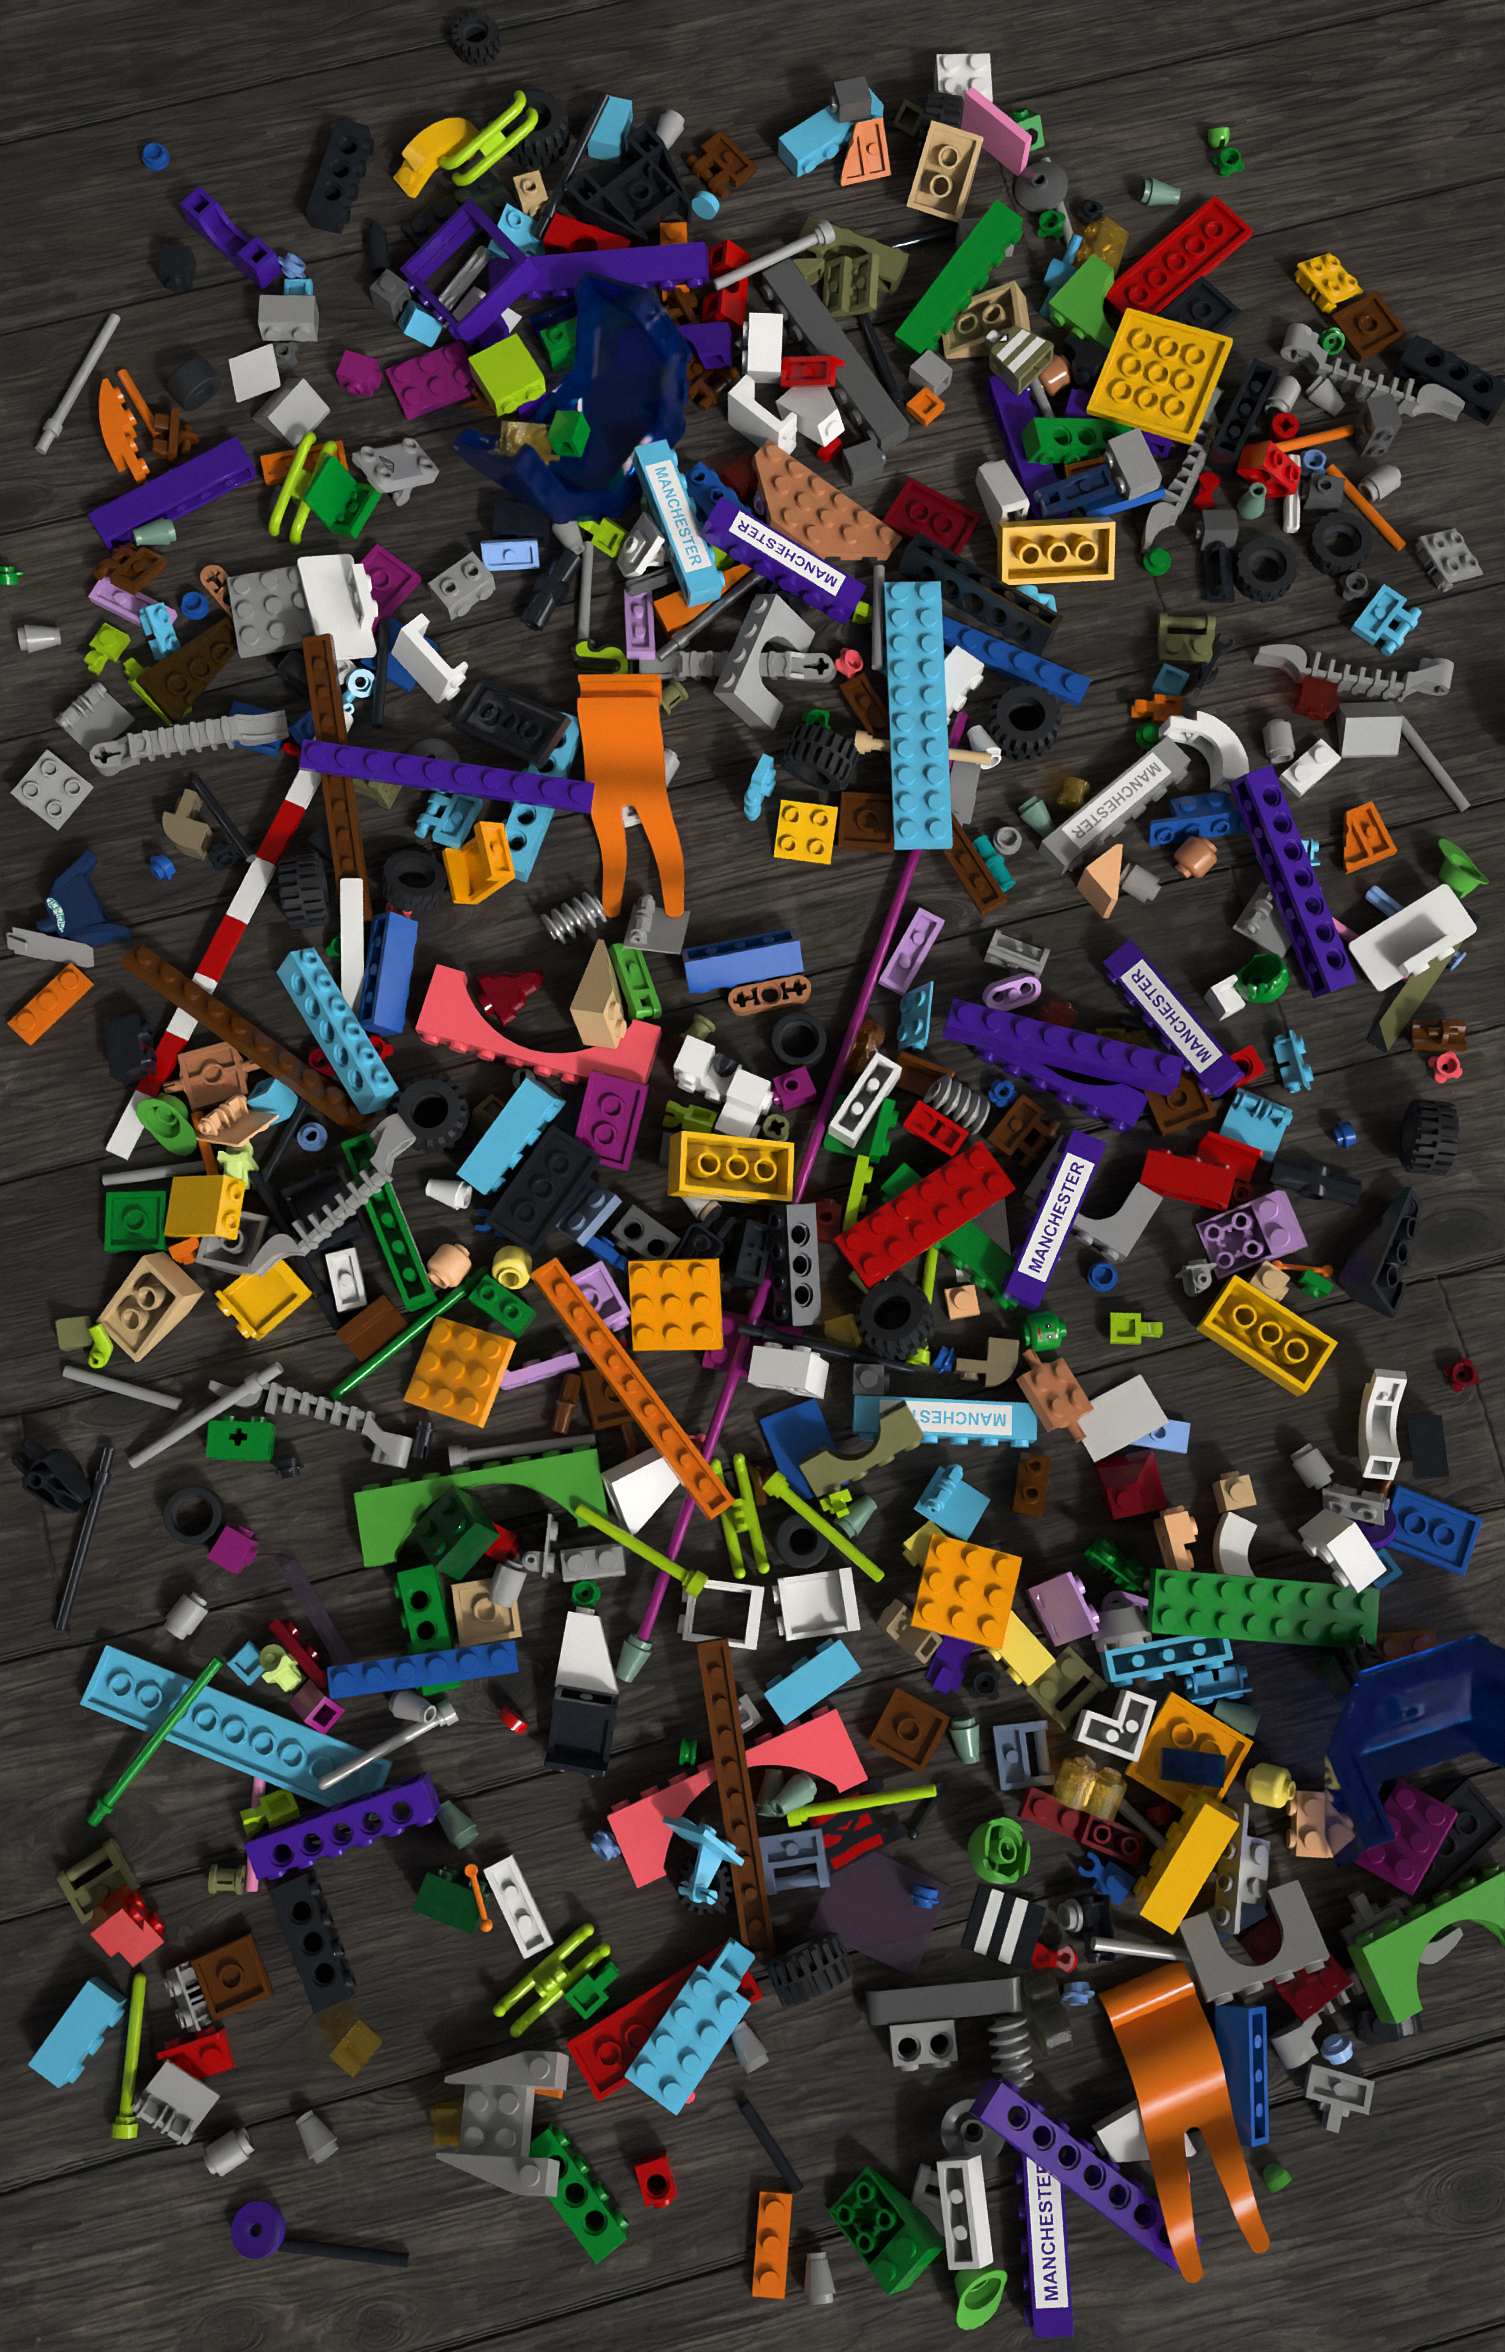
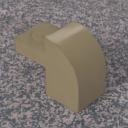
[162,789,214,860]
[953,1337,1019,1389]
[877,1598,943,1665]

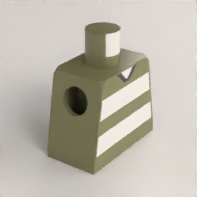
[984,326,1054,396]

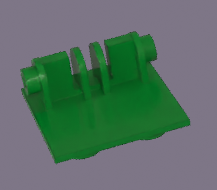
[1083,1535,1146,1593]

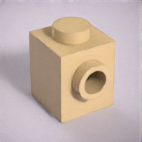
[513,170,548,220]
[1246,1260,1290,1303]
[1212,1471,1257,1513]

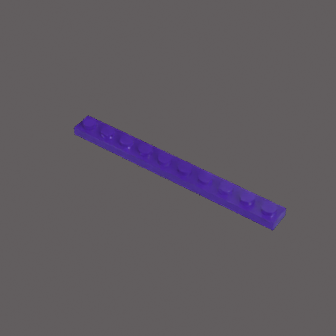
[299,739,595,814]

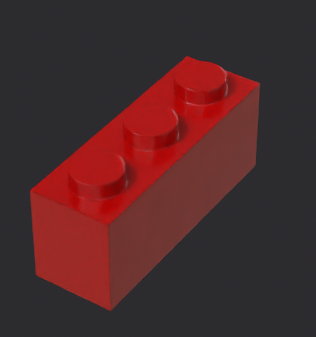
[1140,1148,1237,1212]

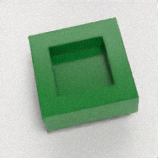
[1295,1269,1334,1300]

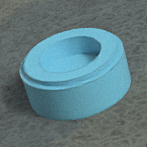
[692,191,719,219]

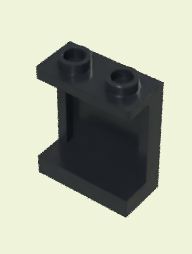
[280,1167,367,1260]
[544,1684,620,1778]

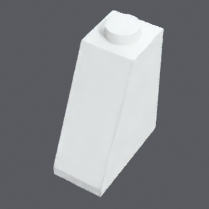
[775,387,845,447]
[975,460,1030,539]
[600,1447,680,1535]
[554,1607,619,1694]
[1092,2099,1197,2163]

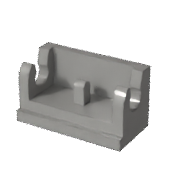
[984,929,1050,980]

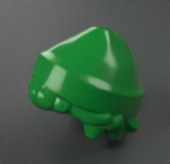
[1235,952,1290,1004]

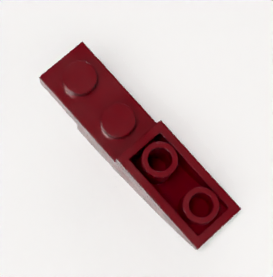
[1017,1785,1147,1866]

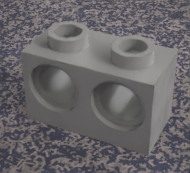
[888,2018,958,2071]

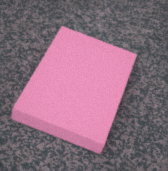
[961,87,1032,177]

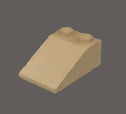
[907,120,984,223]
[942,281,1031,359]
[570,939,627,1049]
[96,1251,204,1362]

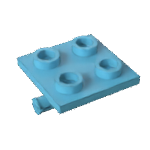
[662,1816,745,1905]

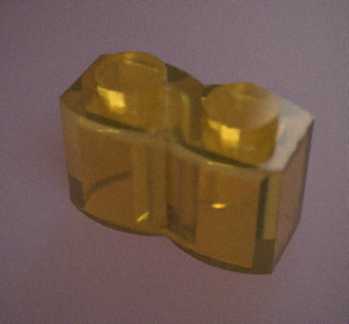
[1052,1757,1127,1821]

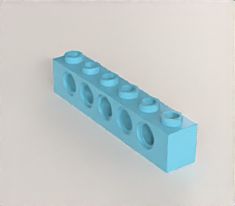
[502,711,582,883]
[276,947,399,1115]

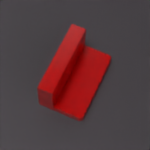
[780,355,845,388]
[1194,1131,1263,1183]

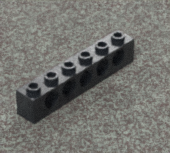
[897,533,1064,656]

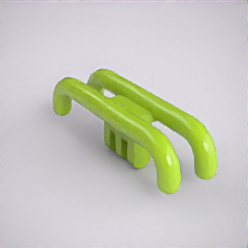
[439,90,538,186]
[268,431,337,545]
[709,1453,770,1579]
[493,1923,611,2038]

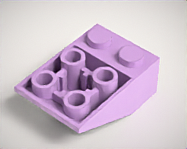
[1196,1190,1308,1280]
[1025,1571,1100,1647]

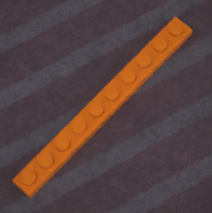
[530,1258,735,1521]

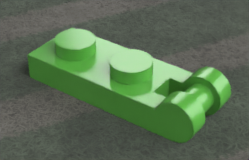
[608,943,662,1021]

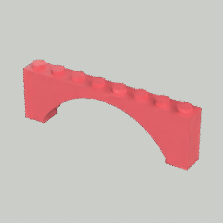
[415,964,662,1085]
[607,1705,868,1888]

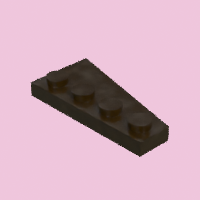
[136,617,238,725]

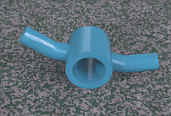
[1039,233,1083,318]

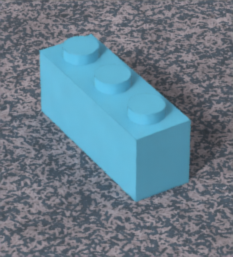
[763,1638,862,1725]
[28,1976,127,2088]

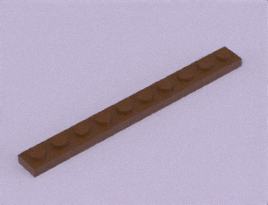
[302,633,373,922]
[839,673,1007,917]
[121,944,376,1137]
[696,1637,776,1959]

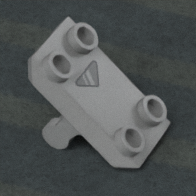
[352,438,439,506]

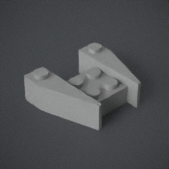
[436,2051,569,2197]

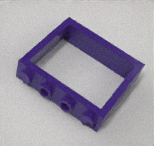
[400,198,541,346]

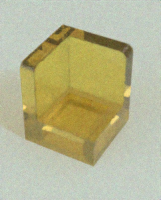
[822,1313,861,1349]
[329,2020,383,2078]
[431,2103,463,2150]

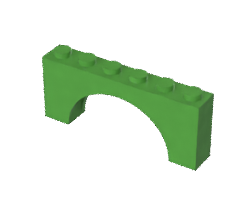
[1048,254,1116,349]
[1347,1863,1505,2024]

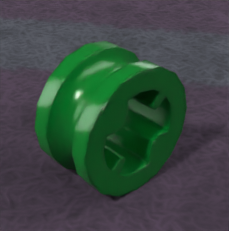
[679,1737,698,1767]

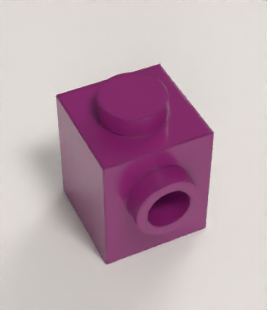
[336,350,382,398]
[770,1066,817,1112]
[207,1524,259,1574]
[289,1679,345,1735]

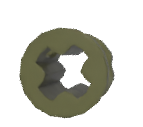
[659,678,689,716]
[678,1013,716,1043]
[762,1114,789,1142]
[208,1864,246,1895]

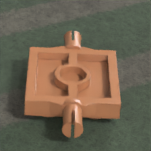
[163,1041,261,1112]
[1016,1348,1094,1443]

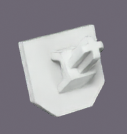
[617,512,671,579]

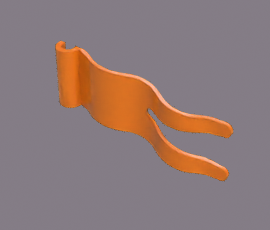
[577,674,684,918]
[1098,1961,1270,2283]

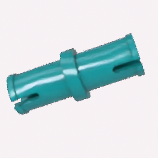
[972,835,1016,892]

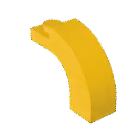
[393,118,480,198]

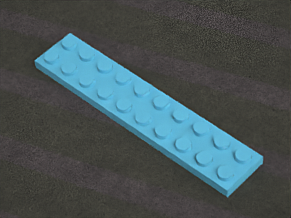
[884,581,953,850]
[80,1645,393,1820]

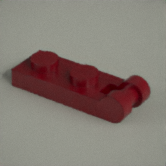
[268,1618,329,1689]

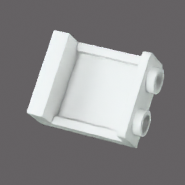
[728,374,797,455]
[391,613,468,704]
[772,1567,861,1641]

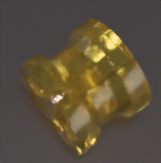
[1057,777,1090,811]

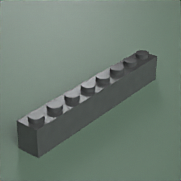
[760,257,909,452]

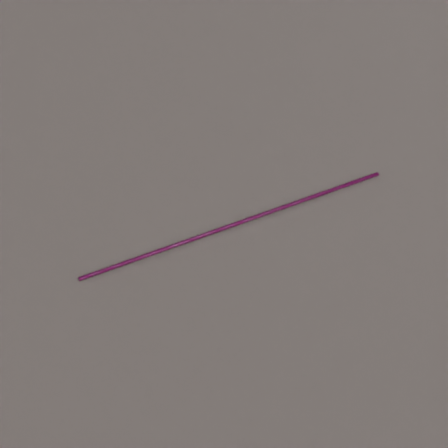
[636,712,968,1641]

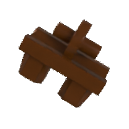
[661,287,704,326]
[153,407,199,467]
[1411,1019,1467,1052]

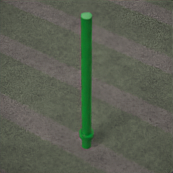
[329,1265,490,1401]
[86,1655,224,1827]

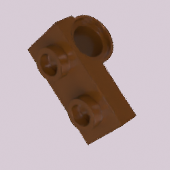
[1010,1452,1051,1518]

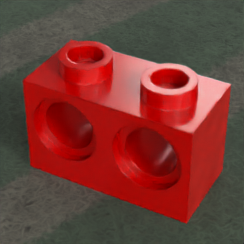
[1236,440,1302,500]
[902,1100,969,1159]

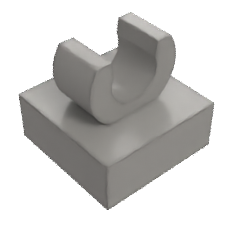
[737,1694,763,1734]

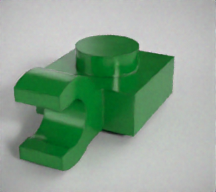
[564,1960,619,2020]

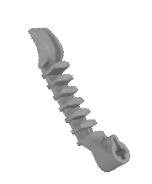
[1281,323,1465,421]
[1141,387,1224,554]
[1253,644,1454,702]
[639,651,837,683]
[90,710,289,776]
[249,1113,416,1277]
[208,1380,413,1469]
[1269,1924,1463,2069]

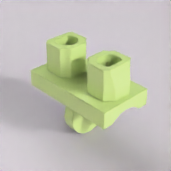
[217,1142,259,1190]
[259,1644,307,1692]

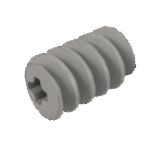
[541,890,607,944]
[923,1074,990,1135]
[987,2014,1034,2088]

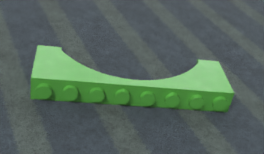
[354,1445,610,1568]

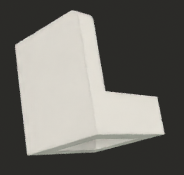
[1204,974,1246,1021]

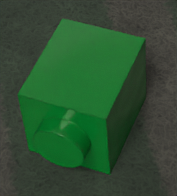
[547,410,591,457]

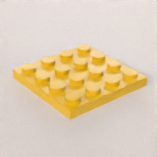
[1086,308,1233,445]

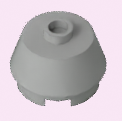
[1091,1601,1153,1652]

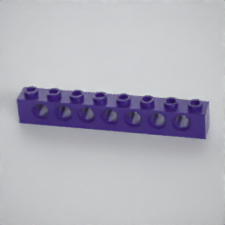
[1229,765,1357,999]
[969,2077,1203,2274]

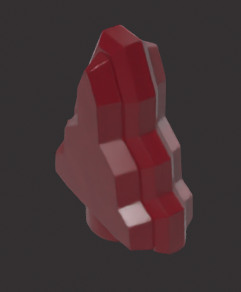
[476,968,546,1027]

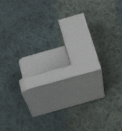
[908,350,953,397]

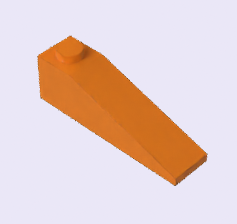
[653,563,754,642]

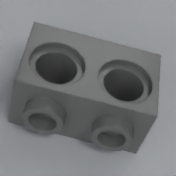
[1353,393,1402,458]
[611,1205,681,1260]

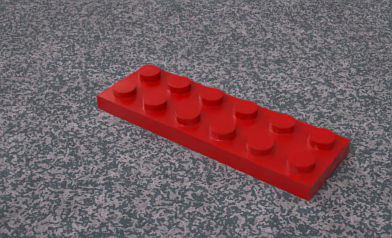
[1104,196,1253,320]
[833,1141,1016,1290]
[566,1940,764,2102]

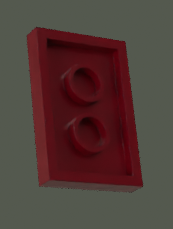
[882,477,982,556]
[1238,1914,1353,2024]

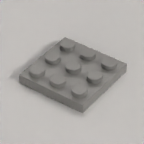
[227,565,315,658]

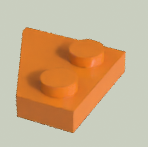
[839,117,891,186]
[1343,801,1397,875]

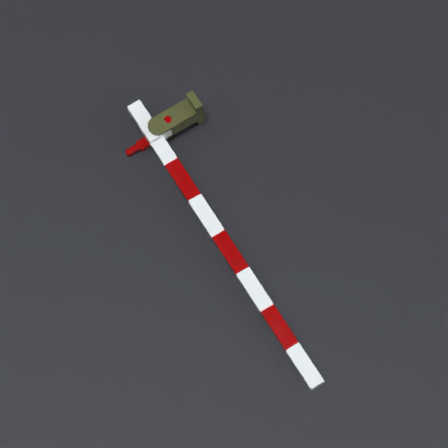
[105,711,402,1160]

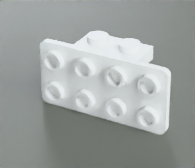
[297,554,378,661]
[1348,884,1477,992]

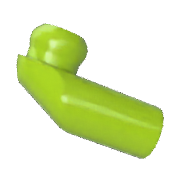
[88,1322,113,1369]

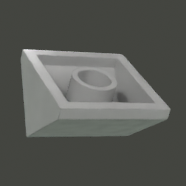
[252,378,331,449]
[1335,702,1403,758]
[195,1211,269,1275]

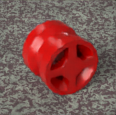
[1267,412,1299,443]

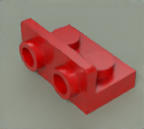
[156,2025,235,2080]

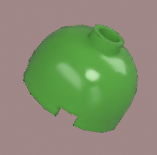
[968,1817,1030,1884]

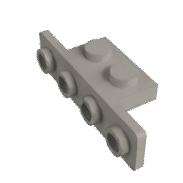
[1213,1802,1270,1934]

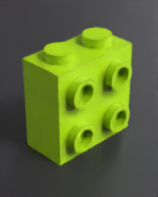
[468,333,546,417]

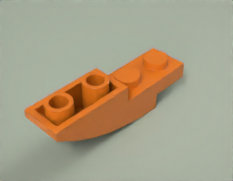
[99,378,150,487]

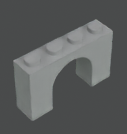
[713,594,815,730]
[1021,1135,1163,1262]
[1177,1880,1330,2006]

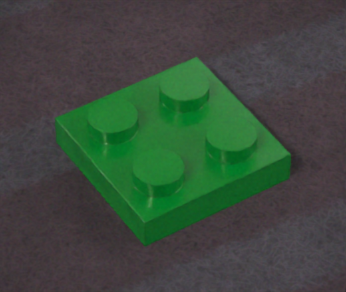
[104,1191,169,1253]

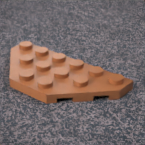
[751,440,903,560]

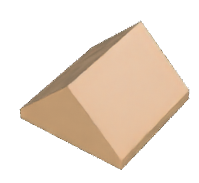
[1077,844,1123,919]

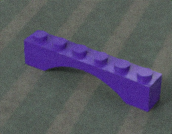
[973,1046,1149,1134]

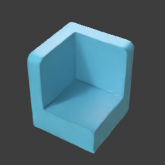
[397,299,444,347]
[246,1076,300,1126]
[707,1937,755,1994]

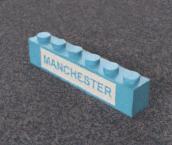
[633,439,725,608]
[852,1395,1037,1448]

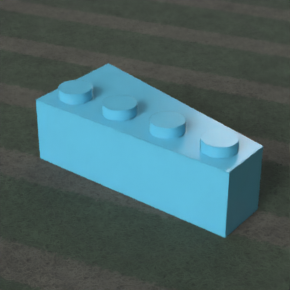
[456,1078,567,1195]

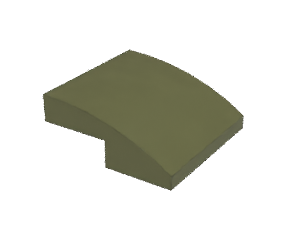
[822,252,880,317]

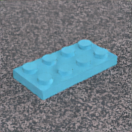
[624,1963,751,2116]

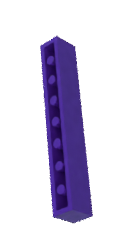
[488,242,710,303]
[941,999,1183,1096]

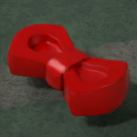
[1192,472,1220,513]
[1031,1942,1078,1973]

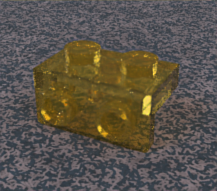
[1076,215,1129,279]

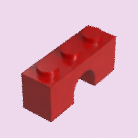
[543,213,631,255]
[702,239,751,333]

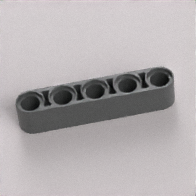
[864,1974,1023,2025]

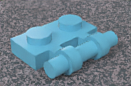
[1351,584,1421,656]
[744,754,776,821]
[414,791,483,850]

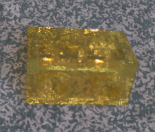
[499,420,560,466]

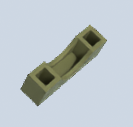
[795,216,909,297]
[798,1400,925,1497]

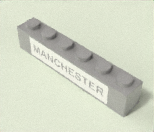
[1038,736,1191,876]

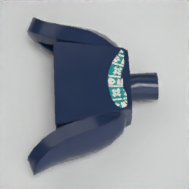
[36,849,133,947]

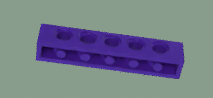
[244,1771,441,1880]

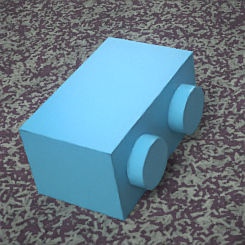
[588,95,633,164]

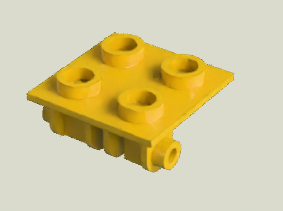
[1294,253,1364,314]
[774,800,838,864]

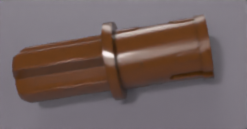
[549,1373,582,1435]

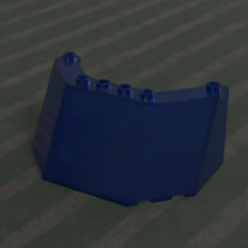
[452,271,692,525]
[1324,1633,1505,1867]

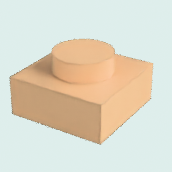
[944,1285,980,1320]

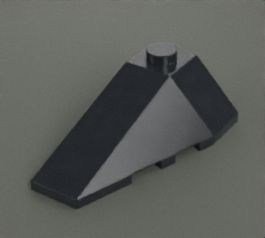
[1339,1187,1422,1318]

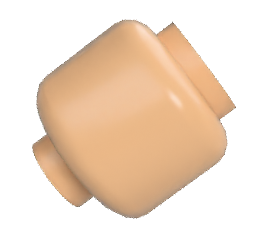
[427,1244,472,1289]

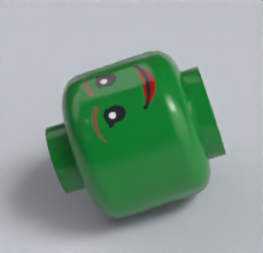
[1020,1310,1067,1352]

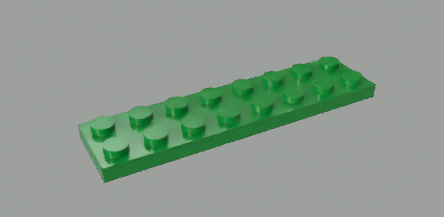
[1146,1568,1380,1649]

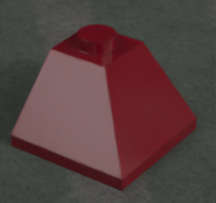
[1093,1449,1168,1521]

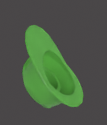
[1438,839,1489,899]
[136,1093,197,1156]
[954,2263,1008,2330]

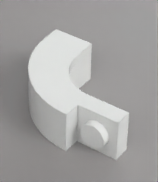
[1158,711,1249,794]
[1358,1369,1407,1480]
[1213,1512,1258,1577]

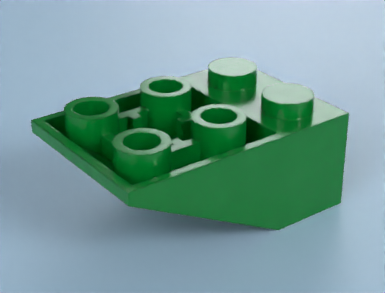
[828,2166,946,2295]

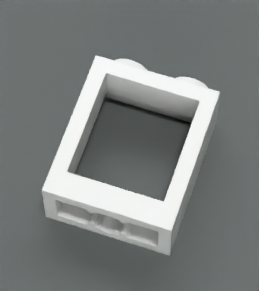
[677,1580,764,1650]

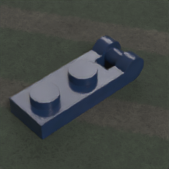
[1033,463,1117,520]

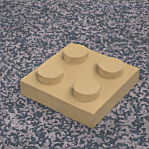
[451,1578,522,1647]

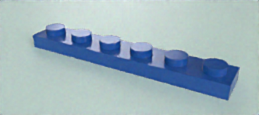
[942,615,1091,708]
[327,1641,519,1699]

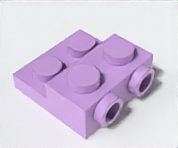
[571,1260,631,1345]

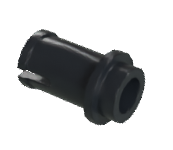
[410,1421,437,1460]

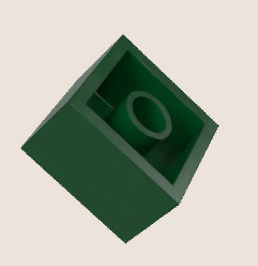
[412,1485,500,1581]
[412,1864,493,1935]

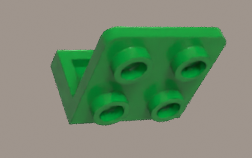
[303,455,383,539]
[823,1094,899,1165]

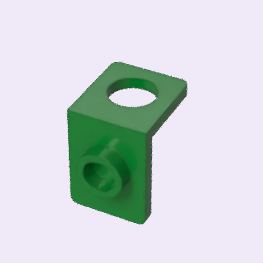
[1007,107,1045,152]

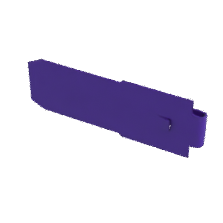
[926,1635,975,1694]

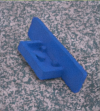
[1148,791,1248,847]

